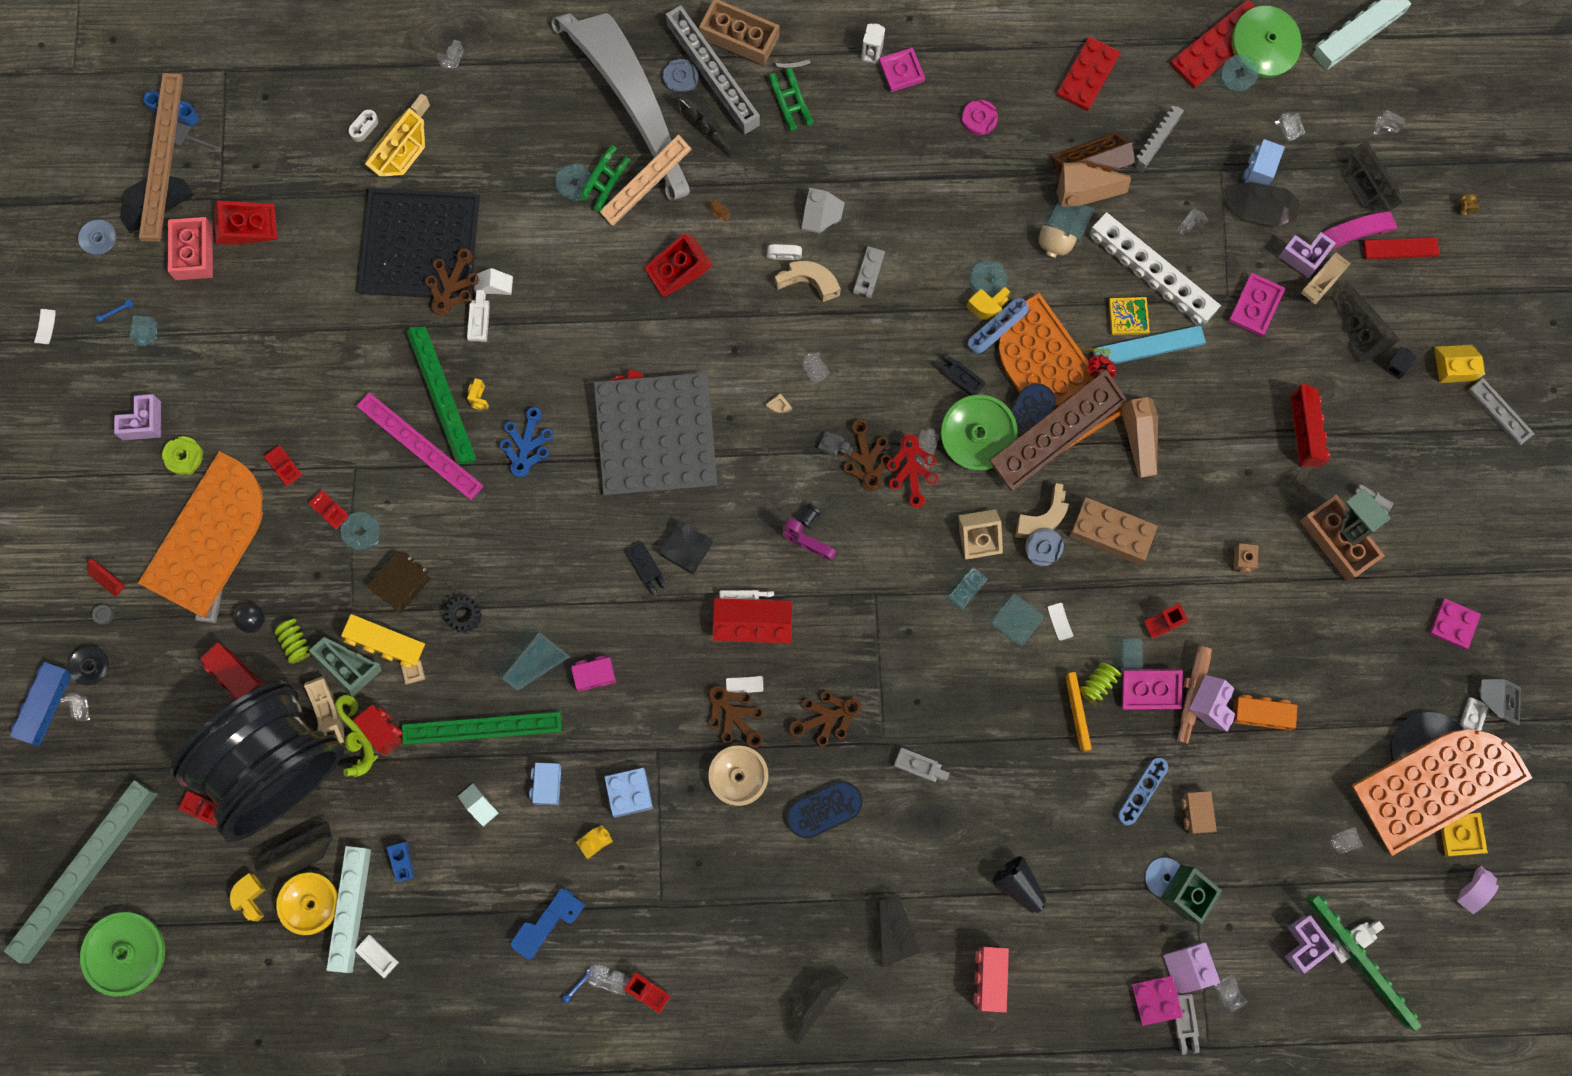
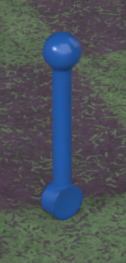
[96,300,133,322]
[562,968,594,1003]

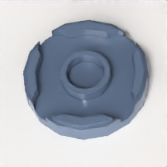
[663,59,699,94]
[1025,528,1064,566]

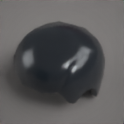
[233,602,265,633]

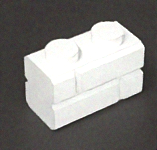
[861,24,885,64]

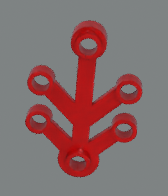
[887,434,939,508]

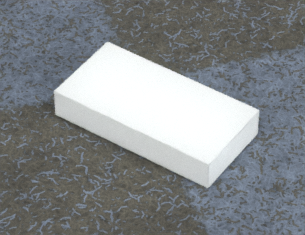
[355,935,399,978]

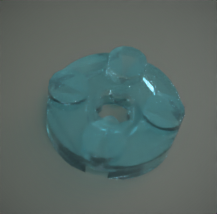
[1221,54,1259,91]
[556,163,591,201]
[970,261,1008,298]
[341,512,381,551]

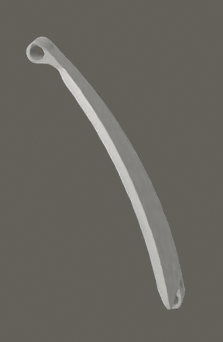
[551,13,690,201]

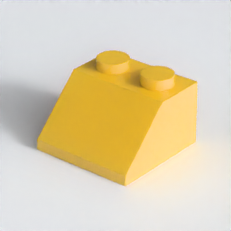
[1434,345,1485,383]

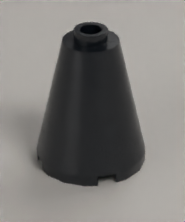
[992,856,1046,913]

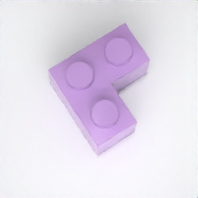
[1279,233,1336,278]
[114,394,161,440]
[1189,675,1235,731]
[1285,915,1336,973]

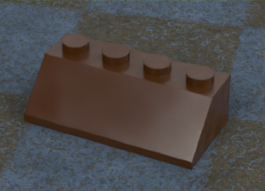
[1051,132,1135,177]

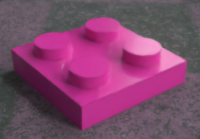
[879,48,925,92]
[1429,599,1481,650]
[1132,976,1184,1026]

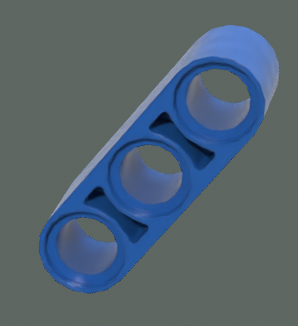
[143,91,199,126]

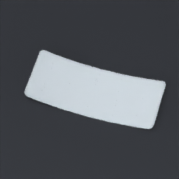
[776,59,811,68]
[34,309,55,344]
[1048,603,1073,640]
[726,676,763,693]

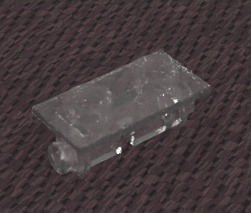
[915,428,939,470]
[585,964,630,995]

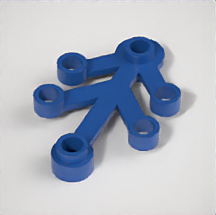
[500,407,554,477]

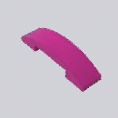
[1323,212,1397,249]

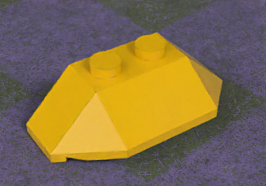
[365,108,425,176]

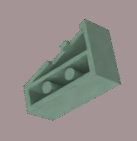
[1341,488,1391,546]
[309,637,382,697]

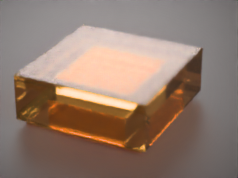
[711,199,730,222]

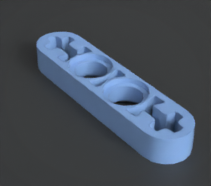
[968,298,1029,354]
[1117,758,1168,826]

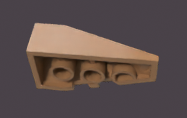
[1056,163,1131,207]
[1120,397,1158,478]

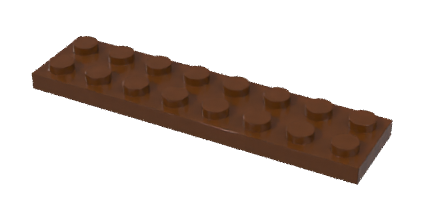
[988,370,1128,491]

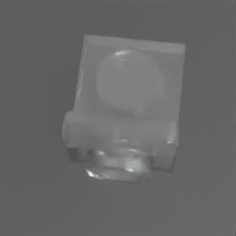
[436,40,464,69]
[1374,110,1406,134]
[1275,112,1305,141]
[1176,208,1208,235]
[802,352,830,385]
[59,693,90,722]
[1331,827,1363,854]
[1214,975,1248,1013]

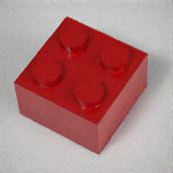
[353,705,403,755]

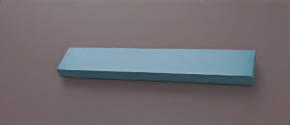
[1093,325,1206,367]

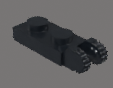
[934,353,986,396]
[626,542,668,596]

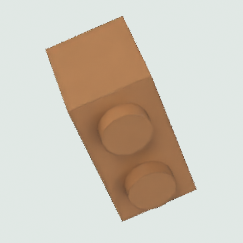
[1181,791,1217,835]

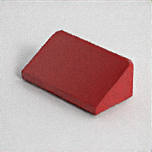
[87,559,125,597]

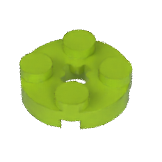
[162,436,203,475]

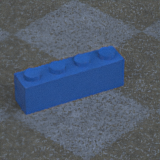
[10,662,71,746]

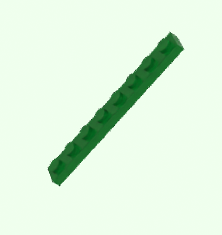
[406,327,476,465]
[402,712,562,745]
[1305,894,1421,1031]

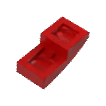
[264,445,302,486]
[308,490,350,529]
[178,791,217,826]

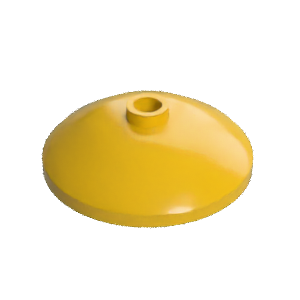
[277,873,338,935]

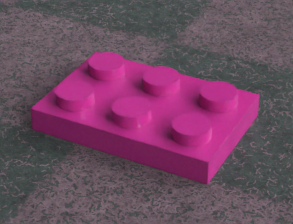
[1228,273,1285,337]
[1121,669,1183,709]

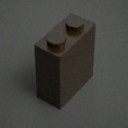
[367,551,431,614]

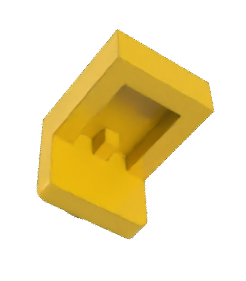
[467,378,489,410]
[576,825,613,859]

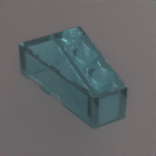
[502,632,570,692]

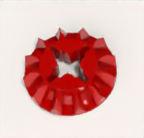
[1087,354,1117,378]

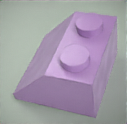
[1163,942,1220,995]

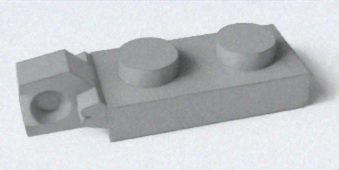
[894,748,950,782]

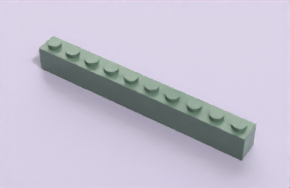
[4,780,157,963]

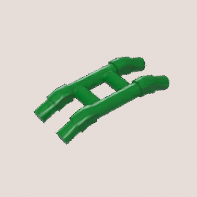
[769,67,814,131]
[580,145,631,212]

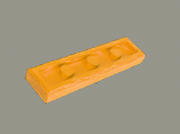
[1065,672,1092,753]

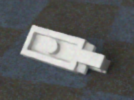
[467,290,490,342]
[1332,921,1384,963]

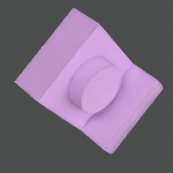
[1457,866,1499,914]

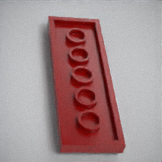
[1170,0,1255,89]

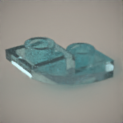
[947,567,988,611]
[1121,639,1143,672]

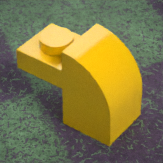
[966,287,1010,320]
[230,873,266,921]

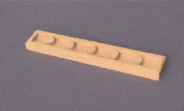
[600,135,692,226]

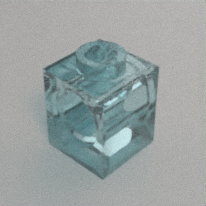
[129,315,158,346]

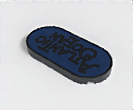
[1011,383,1056,438]
[787,782,863,839]

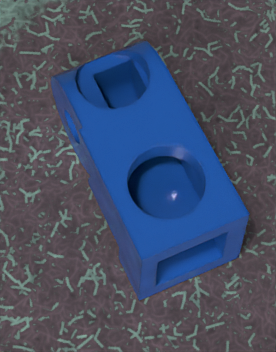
[387,841,415,882]

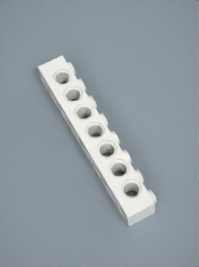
[1089,212,1221,327]

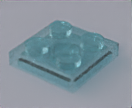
[1047,201,1095,242]

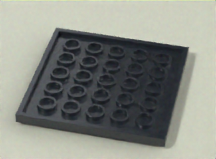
[358,188,480,299]

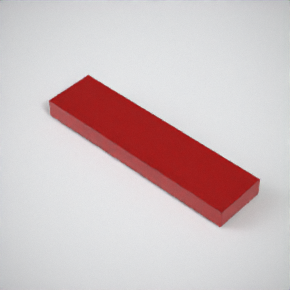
[1363,238,1440,260]

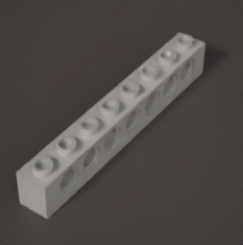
[666,5,760,135]

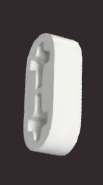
[349,110,378,142]
[767,244,802,260]

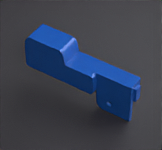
[511,888,585,960]

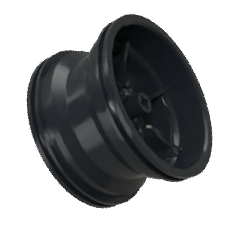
[170,680,344,842]

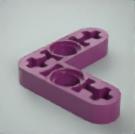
[783,518,837,561]

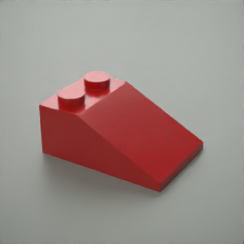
[213,201,277,245]
[644,233,713,297]

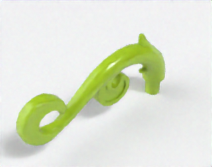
[335,695,378,777]

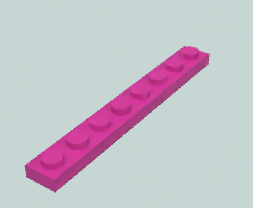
[357,393,483,501]

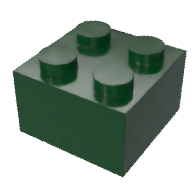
[1161,865,1222,924]

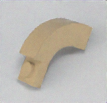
[1301,252,1351,304]
[775,261,841,302]
[1015,483,1068,539]
[304,676,344,743]

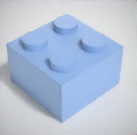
[1242,139,1285,194]
[605,768,653,818]

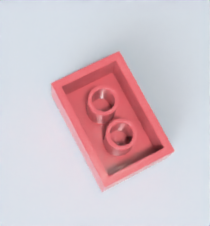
[168,217,213,280]
[973,947,1009,1012]

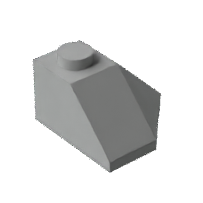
[801,188,845,234]

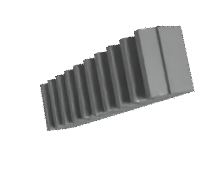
[1133,106,1184,173]

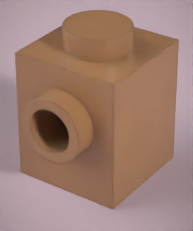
[1233,543,1259,574]

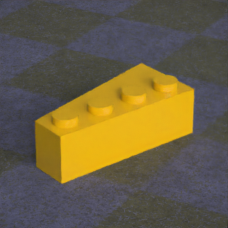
[341,614,425,669]

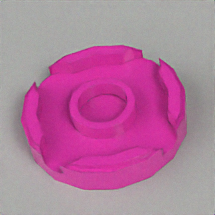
[962,100,998,135]

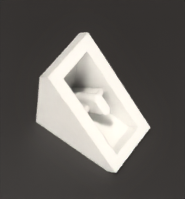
[474,268,513,295]

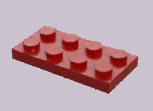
[1056,36,1121,112]

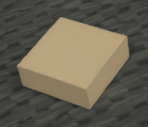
[411,94,430,117]
[401,660,425,685]

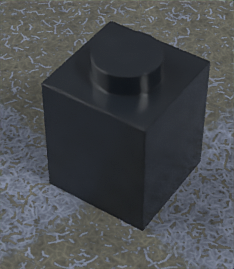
[1383,347,1417,380]

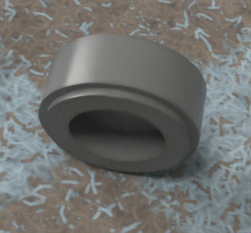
[92,605,114,625]

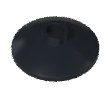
[69,647,109,686]

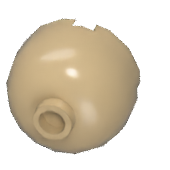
[1039,225,1077,258]

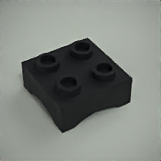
[660,520,713,575]

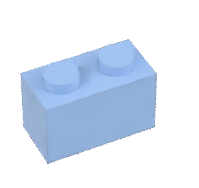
[530,763,562,806]

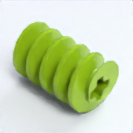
[275,619,311,664]
[1080,663,1122,706]

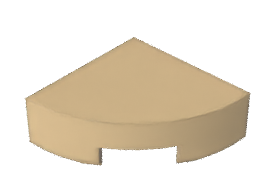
[766,394,792,413]

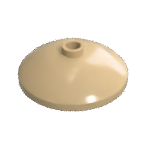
[709,746,768,806]

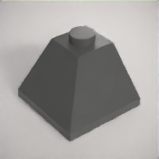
[1479,679,1521,725]

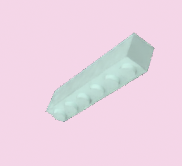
[1312,0,1411,71]
[327,846,371,973]

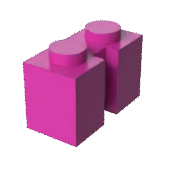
[571,656,616,692]

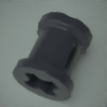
[796,503,821,529]

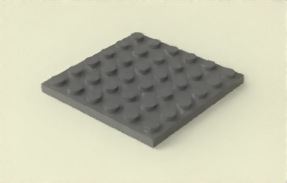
[594,373,718,496]

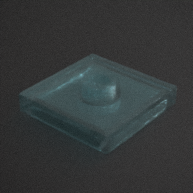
[991,593,1045,647]

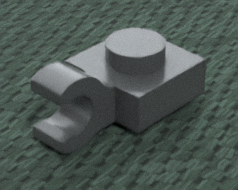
[818,431,853,456]

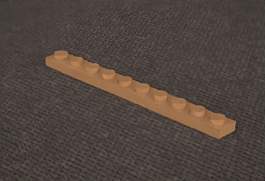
[139,73,183,242]

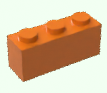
[1233,695,1297,731]

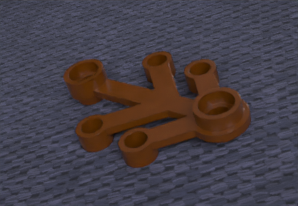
[426,248,480,316]
[840,420,892,492]
[708,685,764,749]
[789,691,862,747]

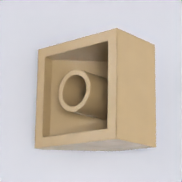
[958,509,1003,560]

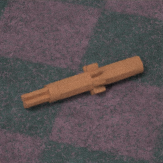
[1177,646,1212,744]

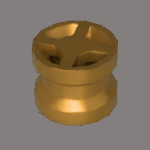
[1458,194,1480,215]

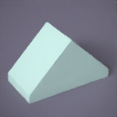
[458,783,499,827]

